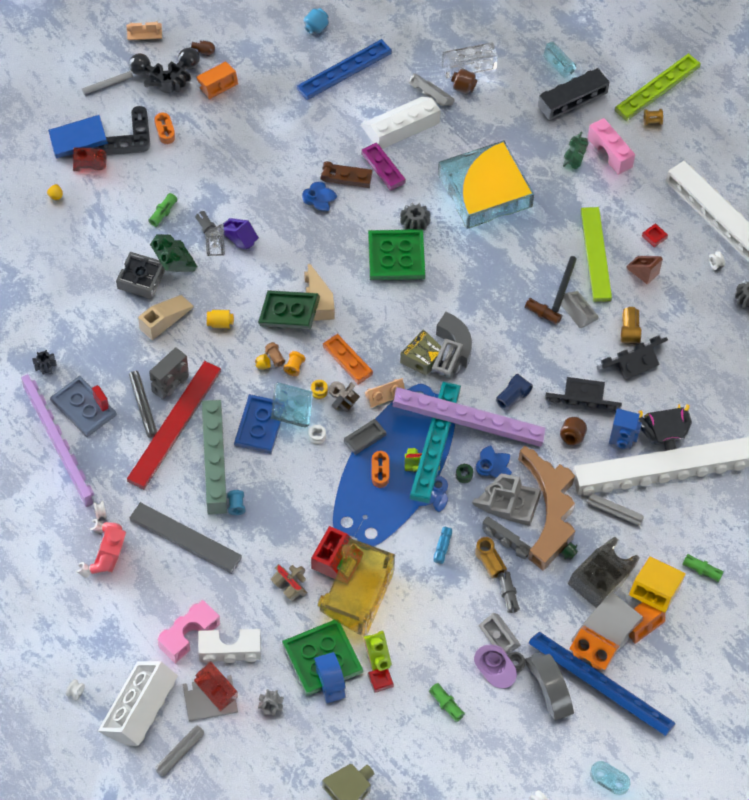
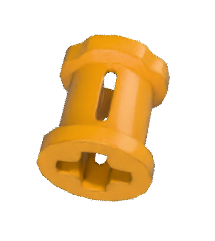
[283,351,306,376]

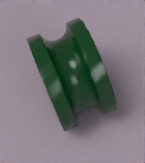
[455,463,474,483]

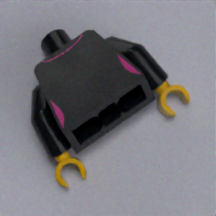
[638,404,692,451]

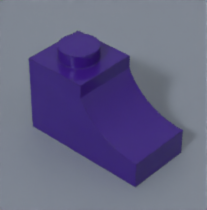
[217,218,259,249]

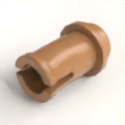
[265,342,286,367]

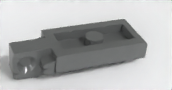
[482,516,532,559]

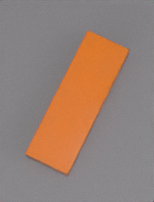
[323,333,373,384]

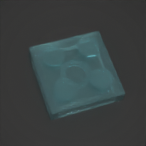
[271,382,313,428]

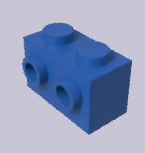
[609,408,642,449]

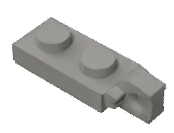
[409,73,455,106]

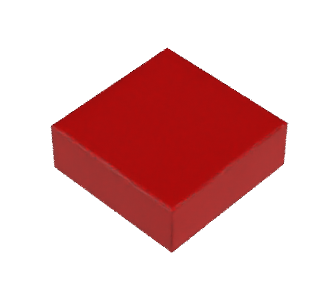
[642,223,668,248]
[92,385,109,411]
[368,669,394,693]

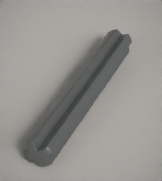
[129,371,157,438]

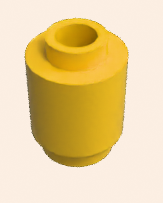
[207,310,234,329]

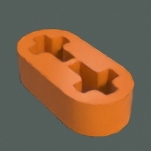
[154,112,175,144]
[372,451,389,488]

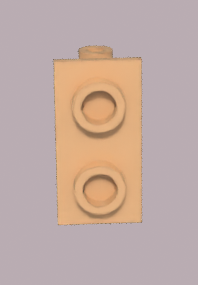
[126,21,162,40]
[365,378,405,407]

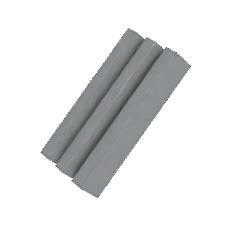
[432,339,463,378]

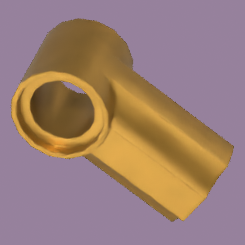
[621,307,642,343]
[475,537,507,578]

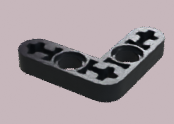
[98,106,150,155]

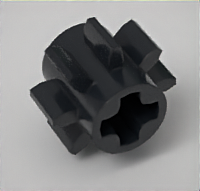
[32,350,57,375]

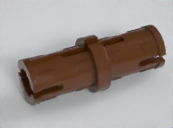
[524,297,563,325]

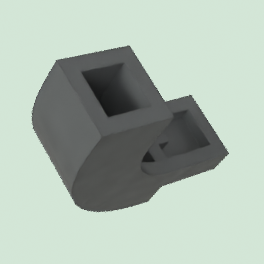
[436,312,472,379]
[525,653,574,721]

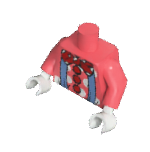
[77,519,126,578]

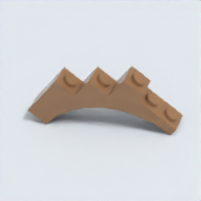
[518,446,576,571]

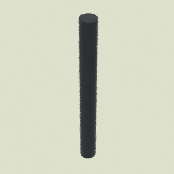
[552,256,577,313]

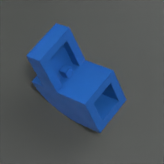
[314,652,346,704]

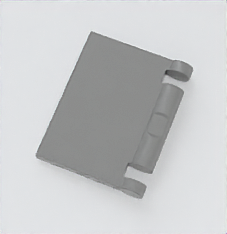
[182,675,238,722]

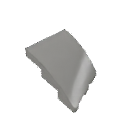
[472,474,541,525]
[572,592,643,653]

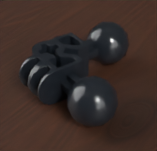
[129,47,200,93]

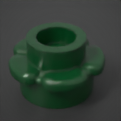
[560,542,578,560]

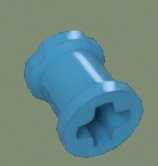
[227,490,246,515]

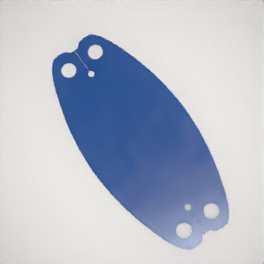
[333,383,455,548]

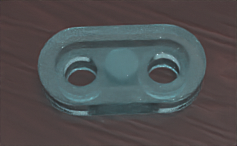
[590,761,630,795]

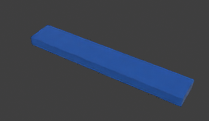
[297,39,392,100]

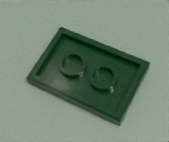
[258,290,320,329]

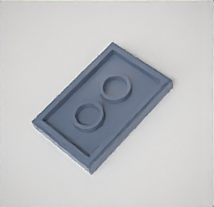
[50,375,117,437]

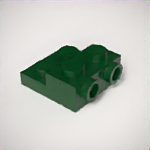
[150,234,198,272]

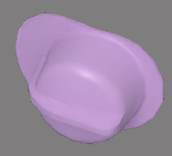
[474,645,517,688]

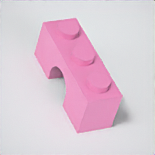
[587,118,635,175]
[157,600,220,663]

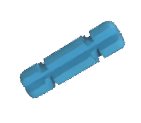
[433,526,453,564]

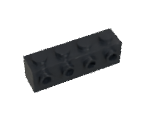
[538,68,610,121]

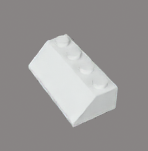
[361,97,441,149]
[98,661,178,746]

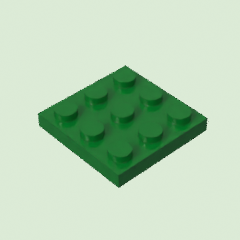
[368,229,425,280]
[282,618,363,696]

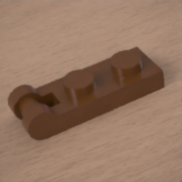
[320,161,373,188]

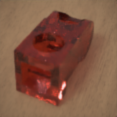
[73,147,107,171]

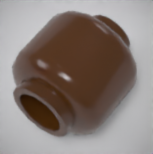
[451,69,478,94]
[560,417,587,445]

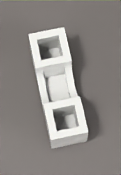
[198,629,261,664]

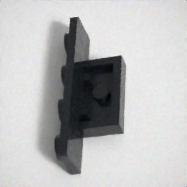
[596,335,668,379]
[545,377,622,410]

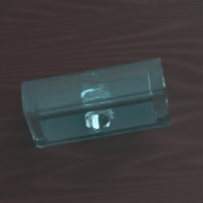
[543,42,576,78]

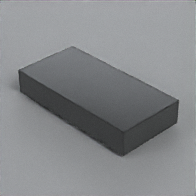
[344,419,386,455]

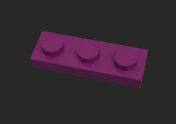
[361,142,406,191]

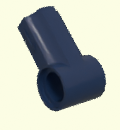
[496,374,533,411]

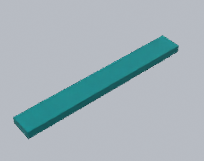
[410,382,461,503]

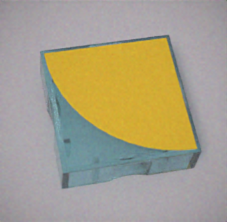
[438,140,534,229]

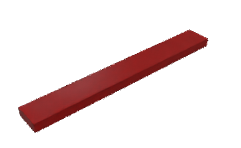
[127,360,221,490]

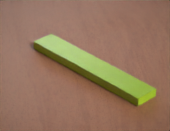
[614,53,701,121]
[581,207,612,302]

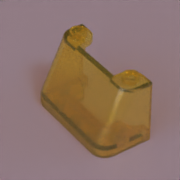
[318,538,396,636]

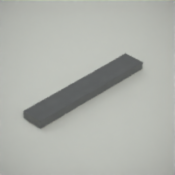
[129,502,242,574]

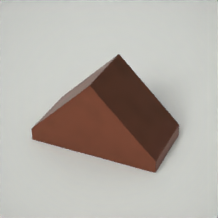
[626,256,663,285]

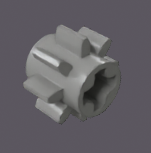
[258,689,284,716]

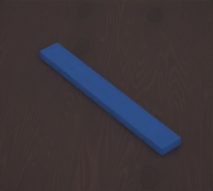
[528,632,676,736]

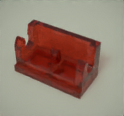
[194,661,238,712]

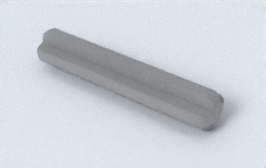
[587,494,644,526]
[155,725,204,776]

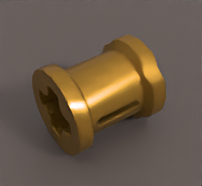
[644,109,663,125]

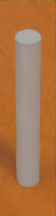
[82,71,133,95]

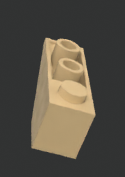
[304,264,335,321]
[138,295,194,340]

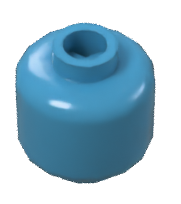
[303,8,329,34]

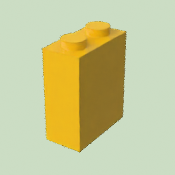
[629,556,686,613]

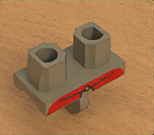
[270,564,308,601]

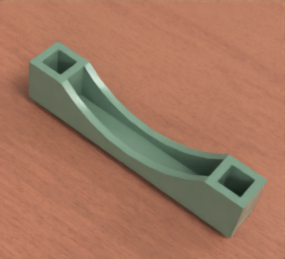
[202,400,227,514]

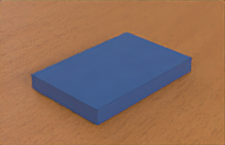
[48,115,108,159]
[234,394,286,454]

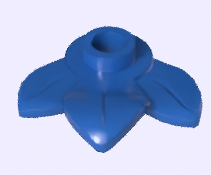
[302,182,337,211]
[476,445,512,478]
[417,476,448,512]

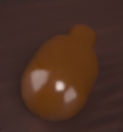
[191,40,215,55]

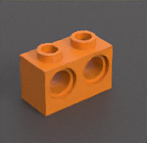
[570,625,620,670]

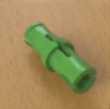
[148,193,178,227]
[682,554,724,583]
[429,683,465,722]

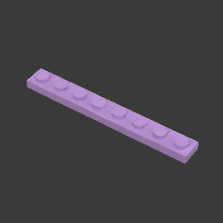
[21,374,94,507]
[392,387,545,447]

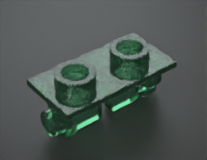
[563,131,589,169]

